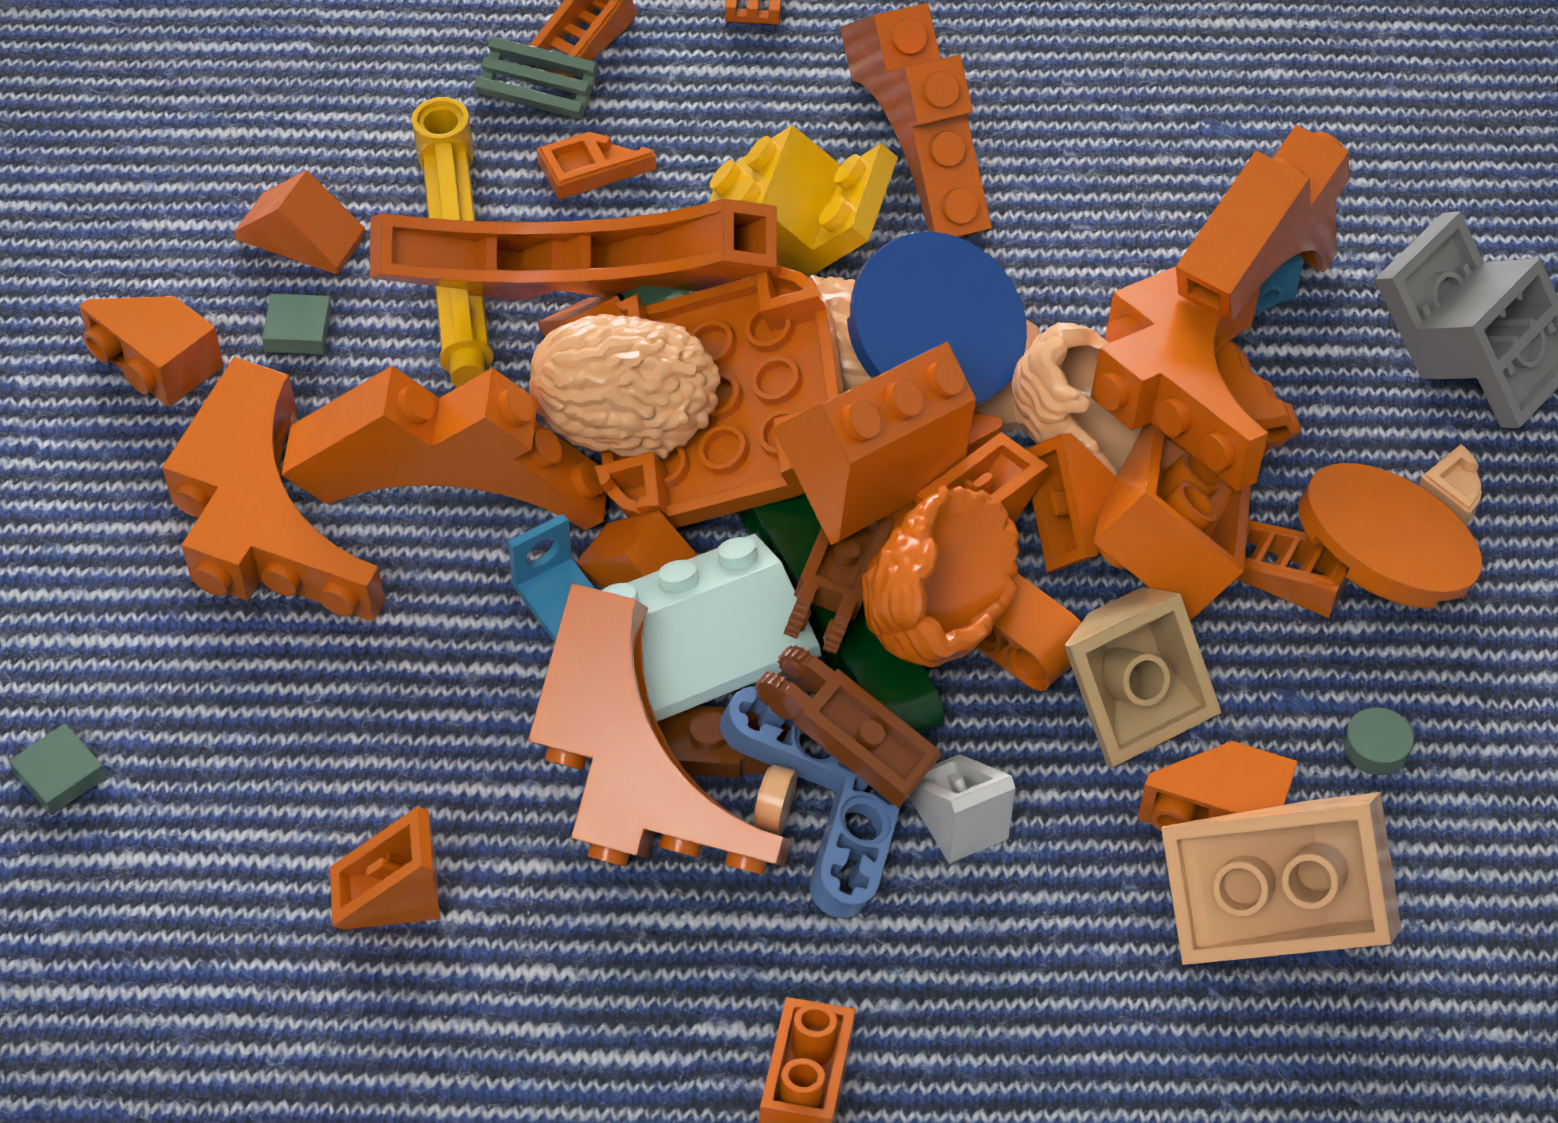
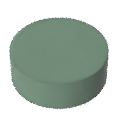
[1344,707,1414,775]

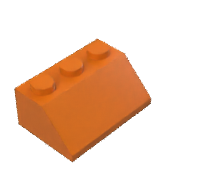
[773,341,976,545]

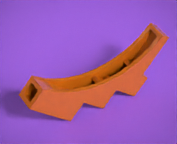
[370,198,777,302]

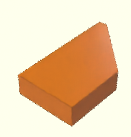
[537,132,656,200]

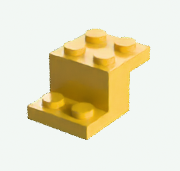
[709,125,898,277]

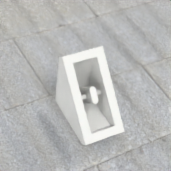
[909,754,1015,864]

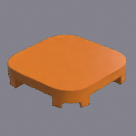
[595,261,844,528]

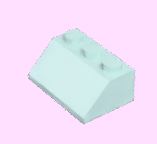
[602,534,821,722]

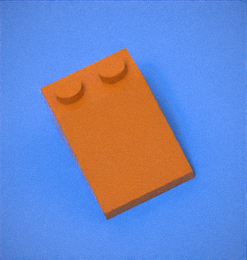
[1093,423,1251,620]

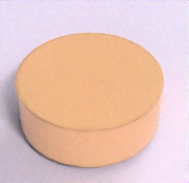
[753,764,798,836]

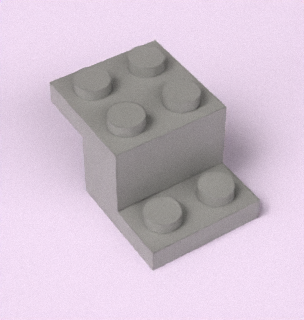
[1374,211,1558,428]

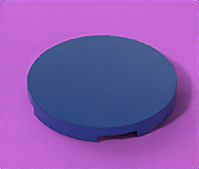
[847,232,1027,408]

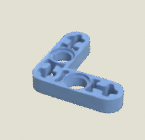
[719,686,900,919]

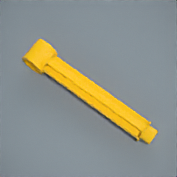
[411,97,494,387]

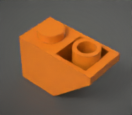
[79,296,224,407]
[1137,741,1298,832]

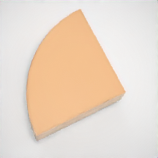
[1419,444,1482,525]

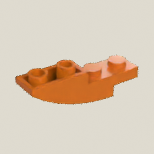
[759,997,856,1123]

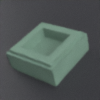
[262,294,332,355]
[9,724,107,815]

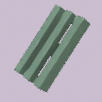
[474,36,599,120]

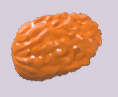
[862,485,1020,668]

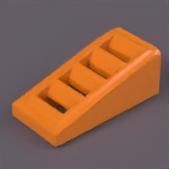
[530,0,638,78]
[1236,520,1350,618]

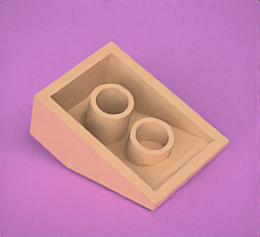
[1161,792,1402,965]

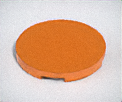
[1298,463,1482,609]

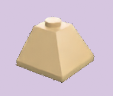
[1064,587,1222,767]

